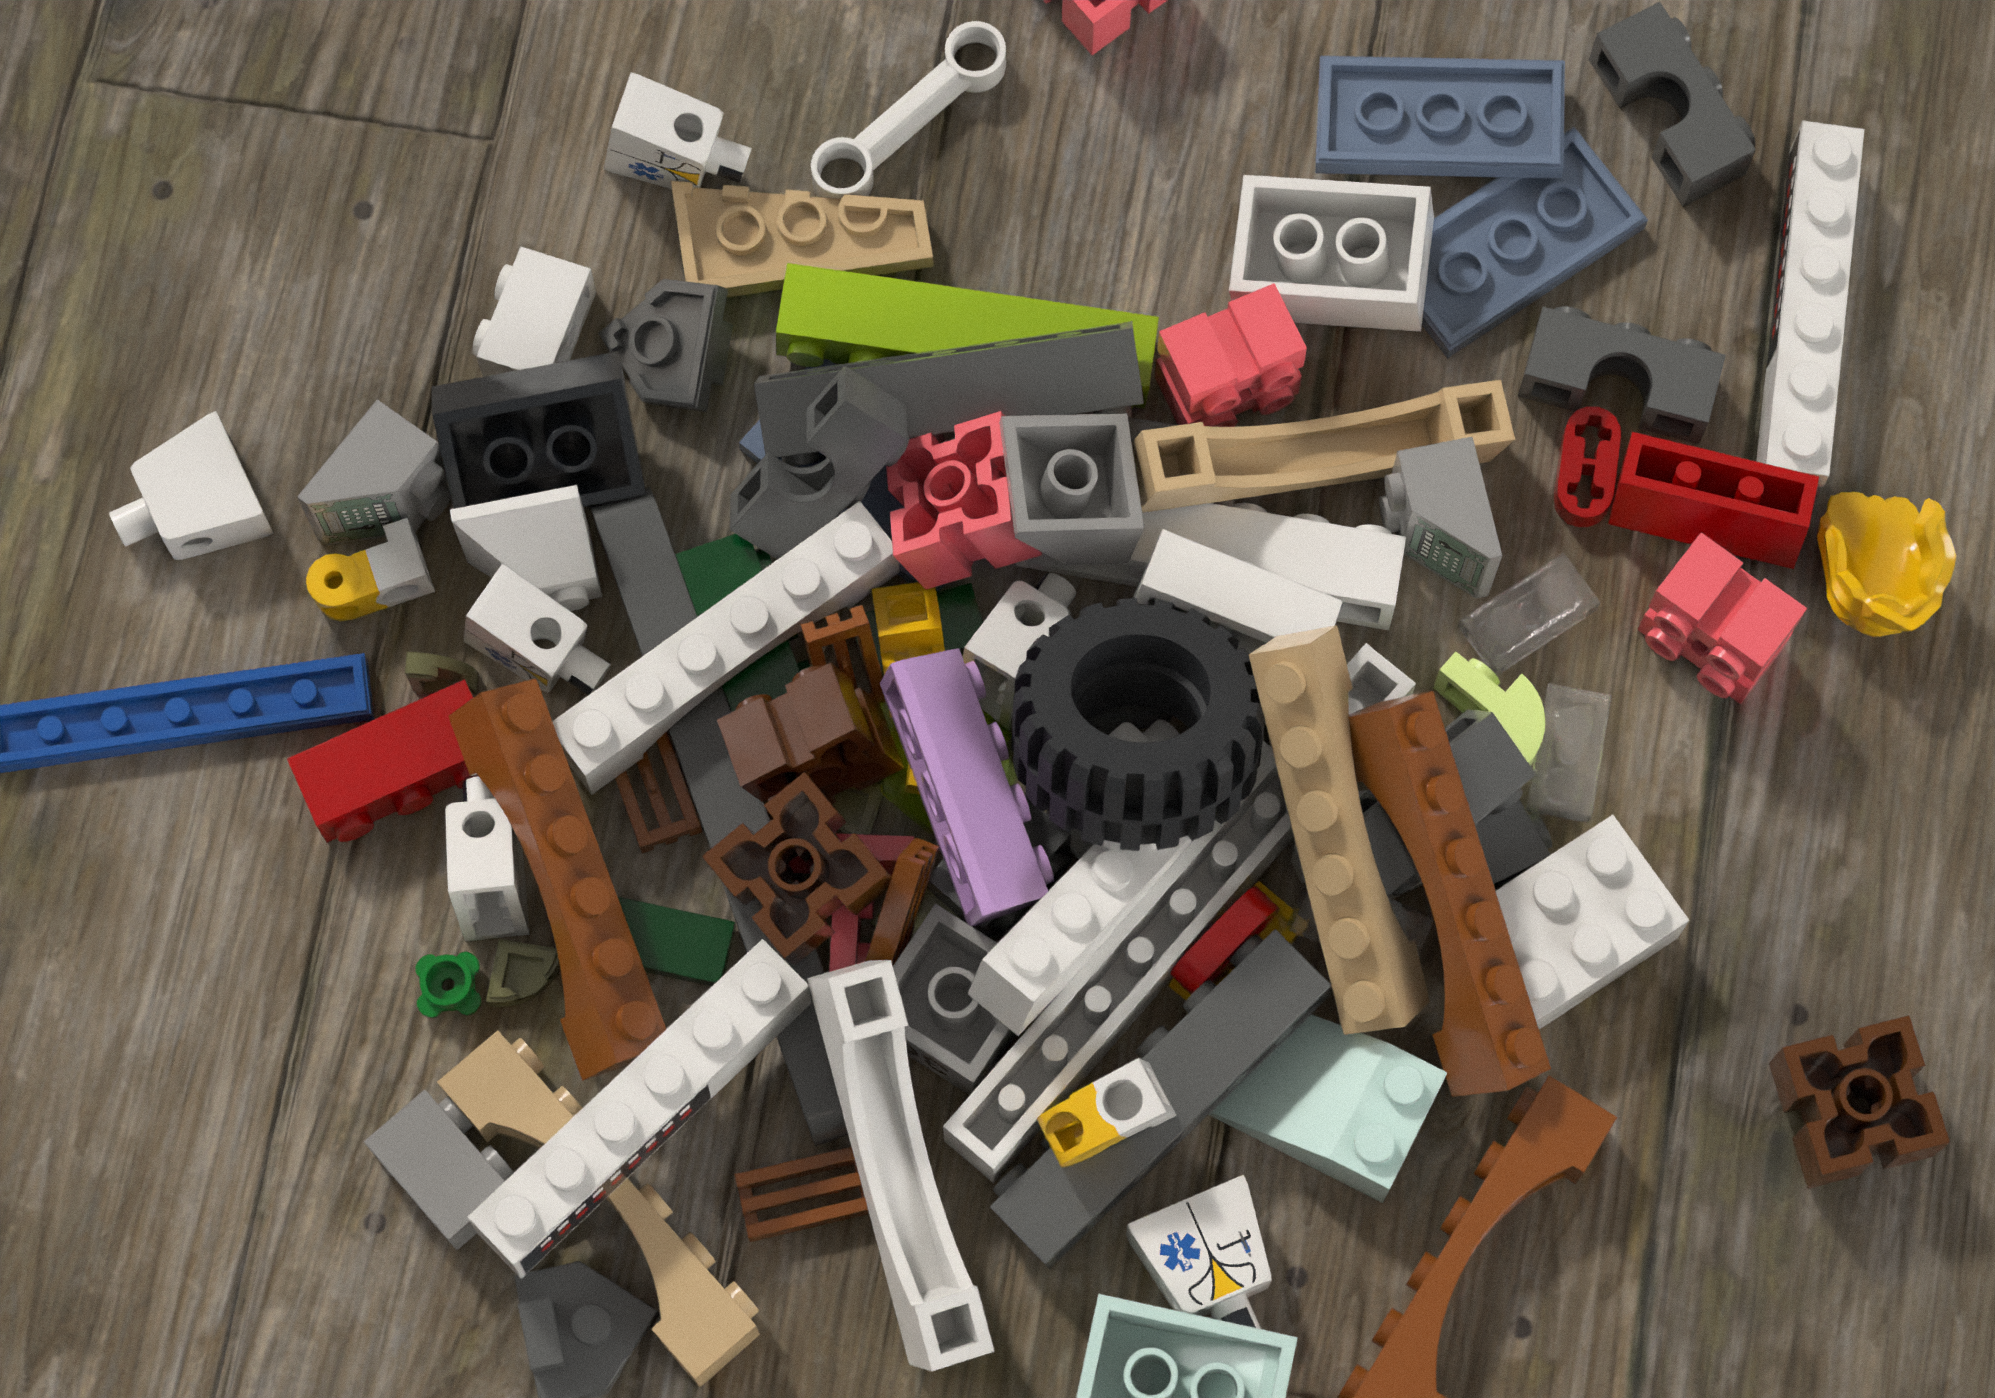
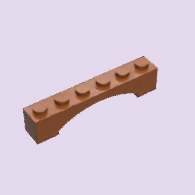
[448,678,666,1081]
[1348,691,1551,1097]
[1337,1076,1617,1398]

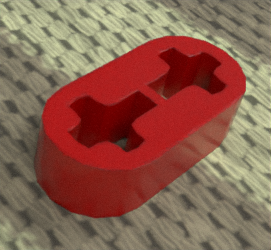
[1554,406,1621,527]
[1170,885,1280,995]

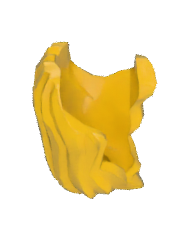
[1817,492,1956,637]

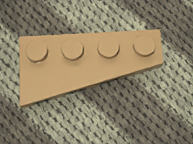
[671,181,934,297]

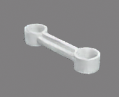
[811,21,1006,199]

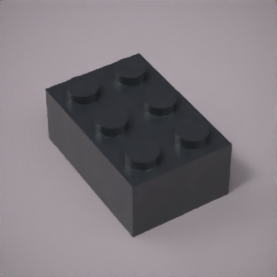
[432,351,646,509]

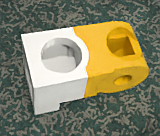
[306,518,435,621]
[1037,1058,1177,1168]

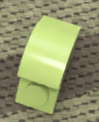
[1433,651,1545,766]

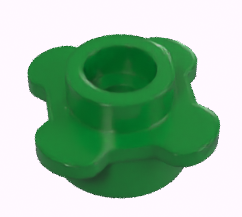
[415,952,482,1018]

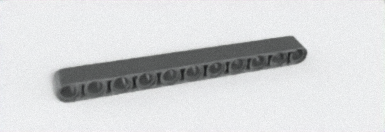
[590,487,848,1147]

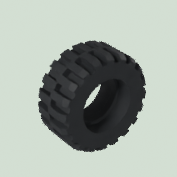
[1011,598,1265,851]

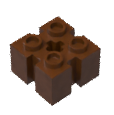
[717,662,904,804]
[702,772,892,965]
[1769,1015,1950,1189]

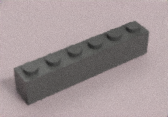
[754,321,1144,466]
[990,929,1332,1269]

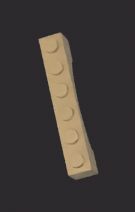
[1132,380,1515,513]
[1249,625,1430,1035]
[437,1030,760,1388]

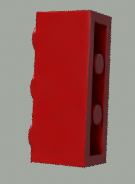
[1608,432,1819,569]
[287,679,478,843]

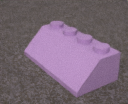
[880,648,1054,927]

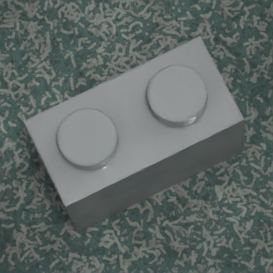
[364,1090,514,1250]

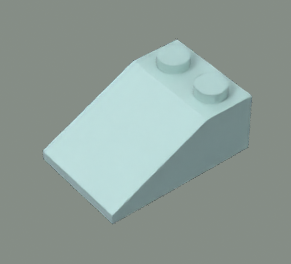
[1209,1015,1447,1203]
[1076,1294,1298,1398]

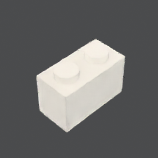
[472,246,596,377]

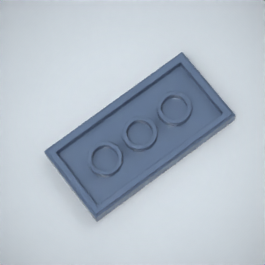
[1316,56,1565,179]
[1422,127,1648,358]

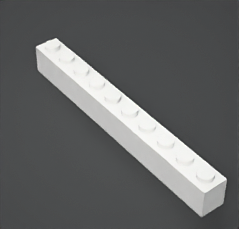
[943,643,1416,1183]

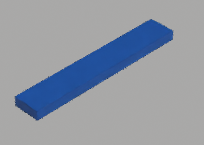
[0,653,374,773]

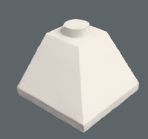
[450,485,602,611]

